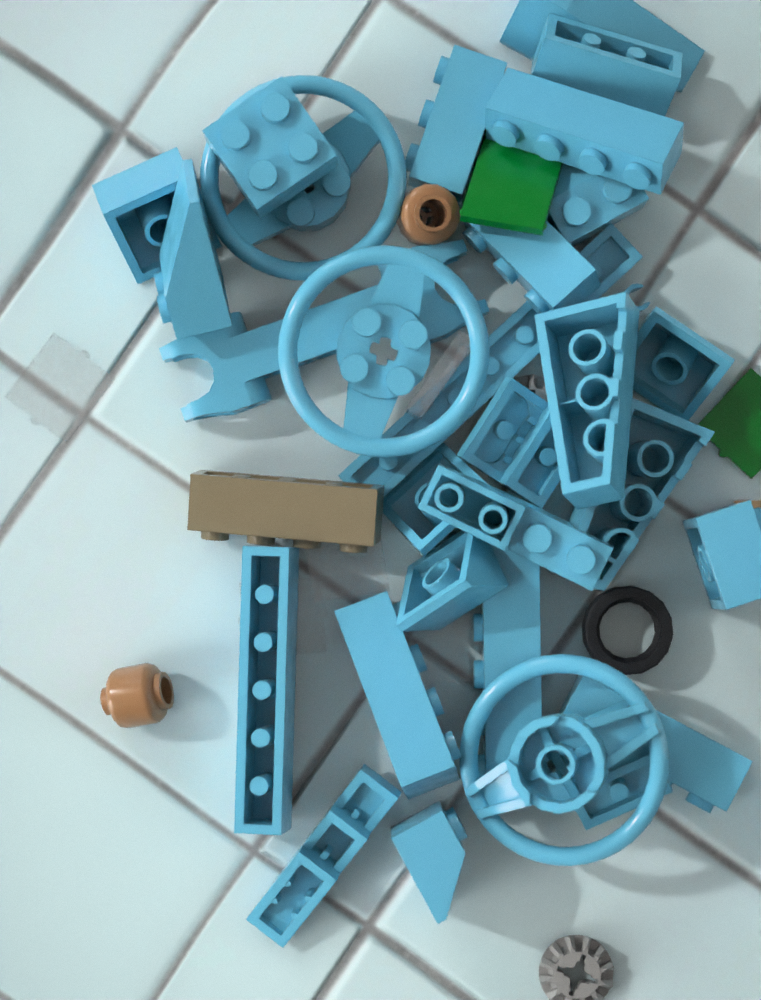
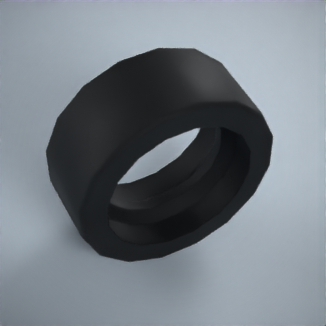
[581,586,673,675]

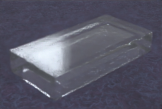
[405,330,470,421]

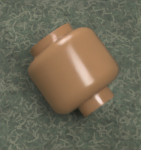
[396,184,460,246]
[100,663,174,728]

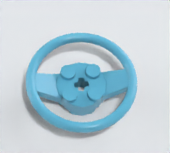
[200,75,407,281]
[278,245,490,457]
[459,654,669,866]

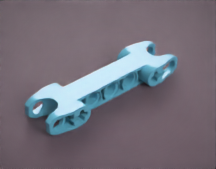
[159,239,490,423]

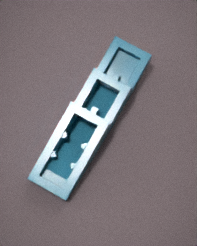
[246,764,402,948]

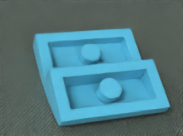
[456,377,560,509]
[550,700,673,830]

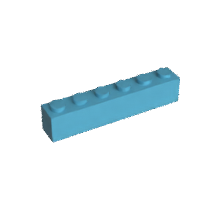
[473,544,542,778]
[234,546,299,835]

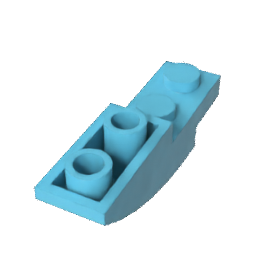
[418,464,614,591]

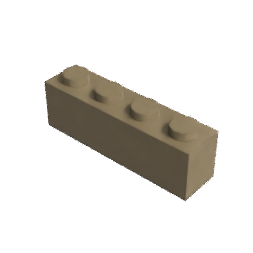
[187,470,384,553]

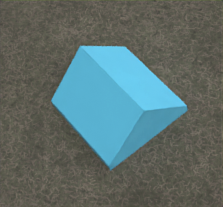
[633,306,735,421]
[383,442,487,557]
[396,530,509,632]

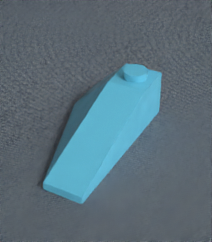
[499,0,705,93]

